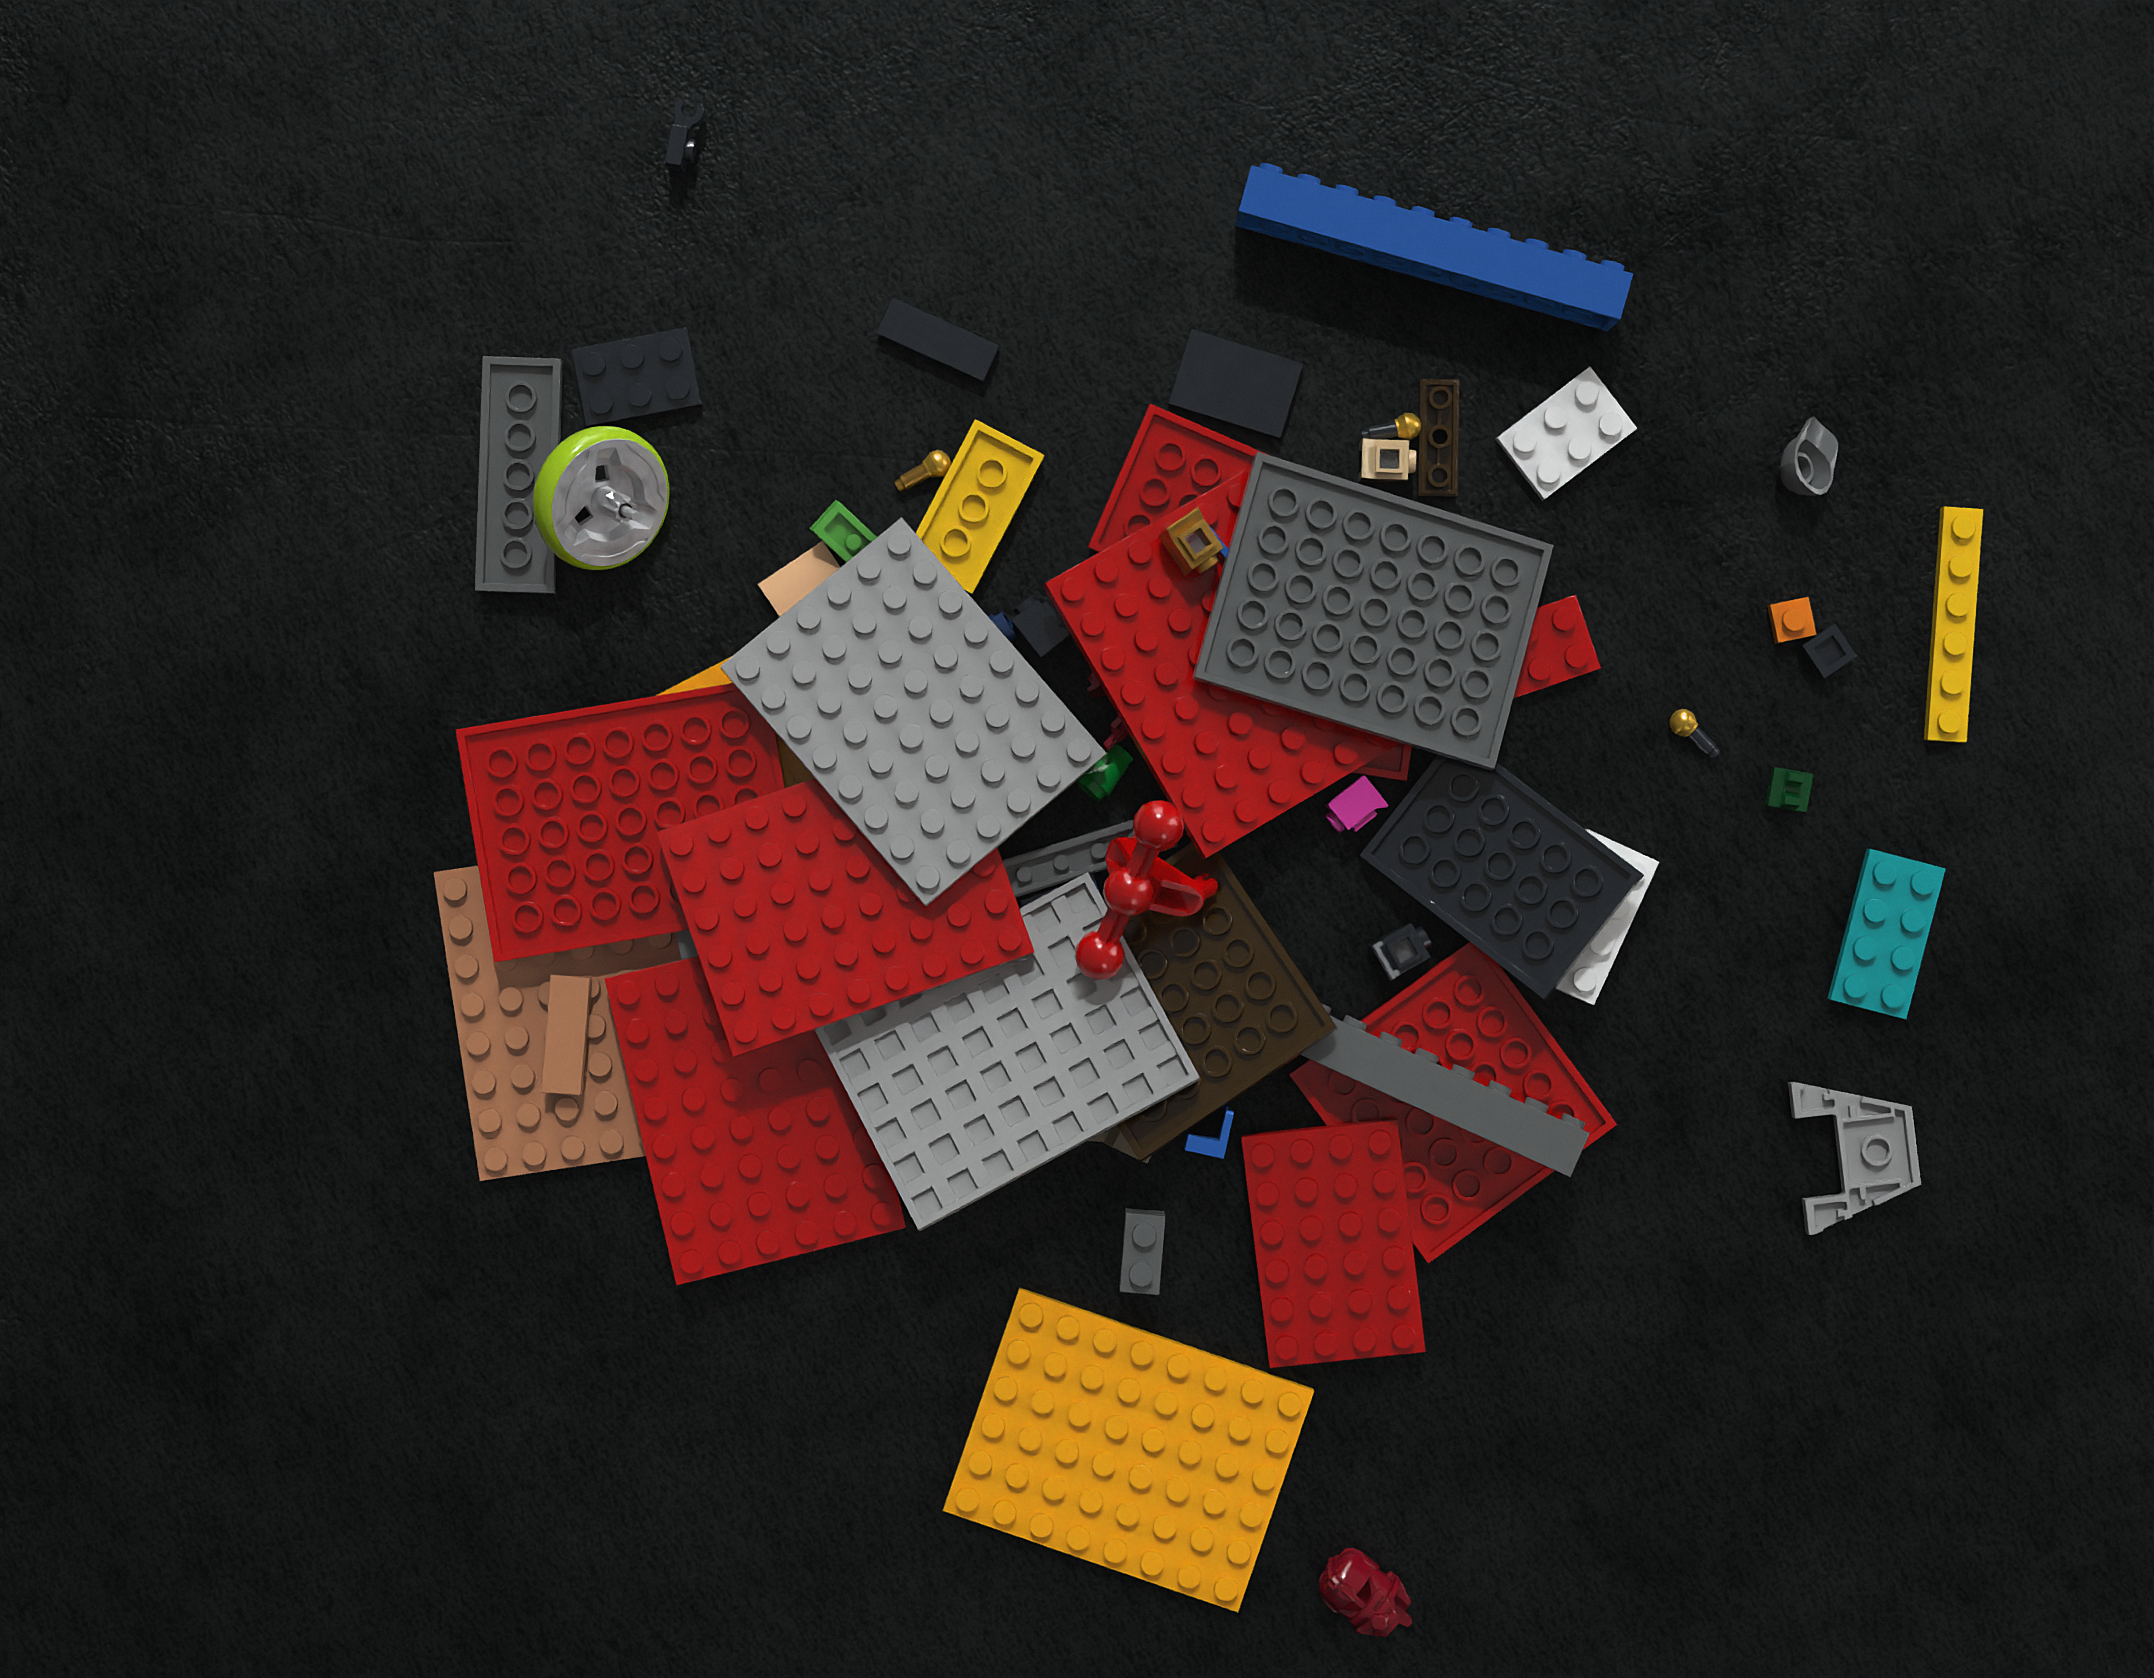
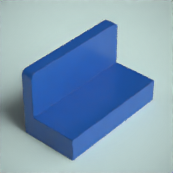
[1182,1105,1234,1159]

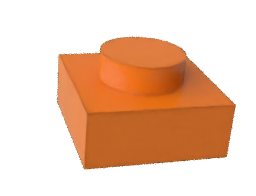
[1767,597,1816,644]

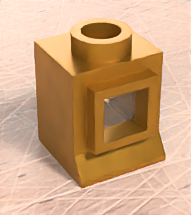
[1158,507,1224,575]

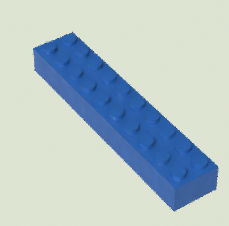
[1235,163,1633,332]

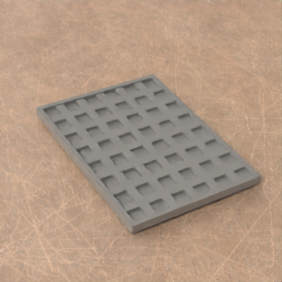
[720,517,1106,908]
[815,872,1201,1231]

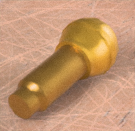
[895,450,951,492]

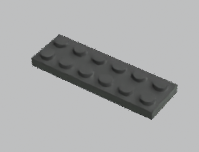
[475,356,563,594]

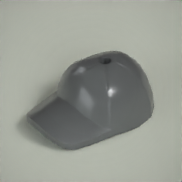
[1780,417,1838,496]

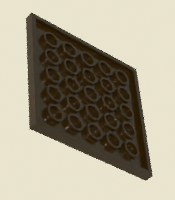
[1104,842,1338,1161]

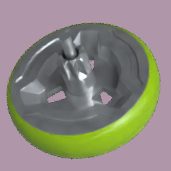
[533,426,669,570]

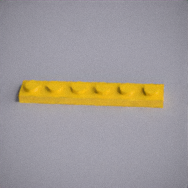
[1924,506,1983,743]

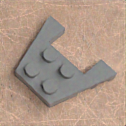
[1788,1082,1921,1235]

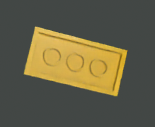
[915,419,1044,595]

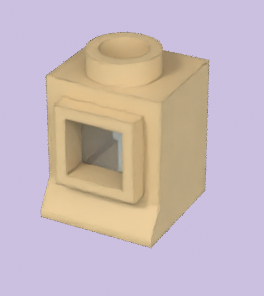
[1358,438,1416,483]

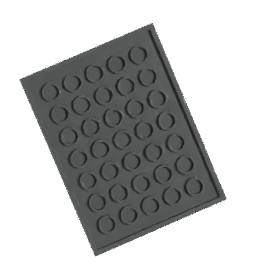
[1192,452,1554,770]

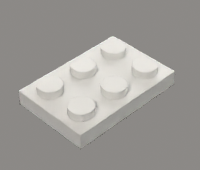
[1495,367,1637,501]

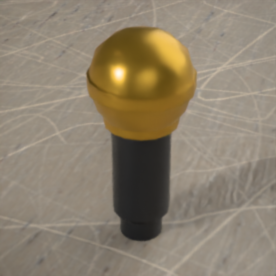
[1361,413,1421,440]
[1670,709,1720,759]

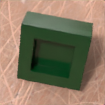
[1765,767,1813,812]

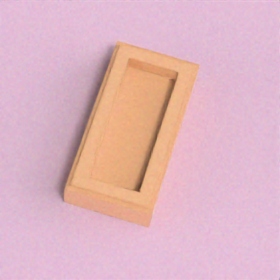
[758,541,840,617]

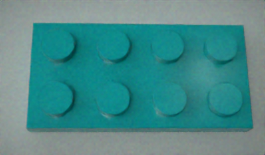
[1827,849,1945,1019]

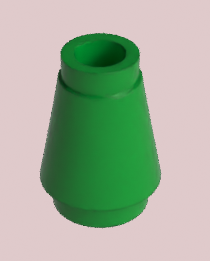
[1076,744,1133,803]

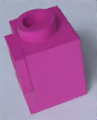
[1325,775,1389,834]

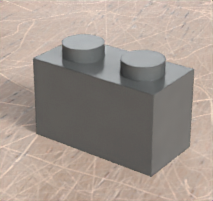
[1119,1208,1165,1295]

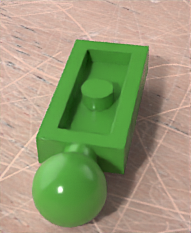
[810,500,877,563]

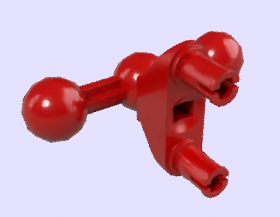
[1074,800,1218,980]

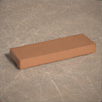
[541,974,592,1095]

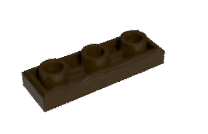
[1417,379,1459,498]

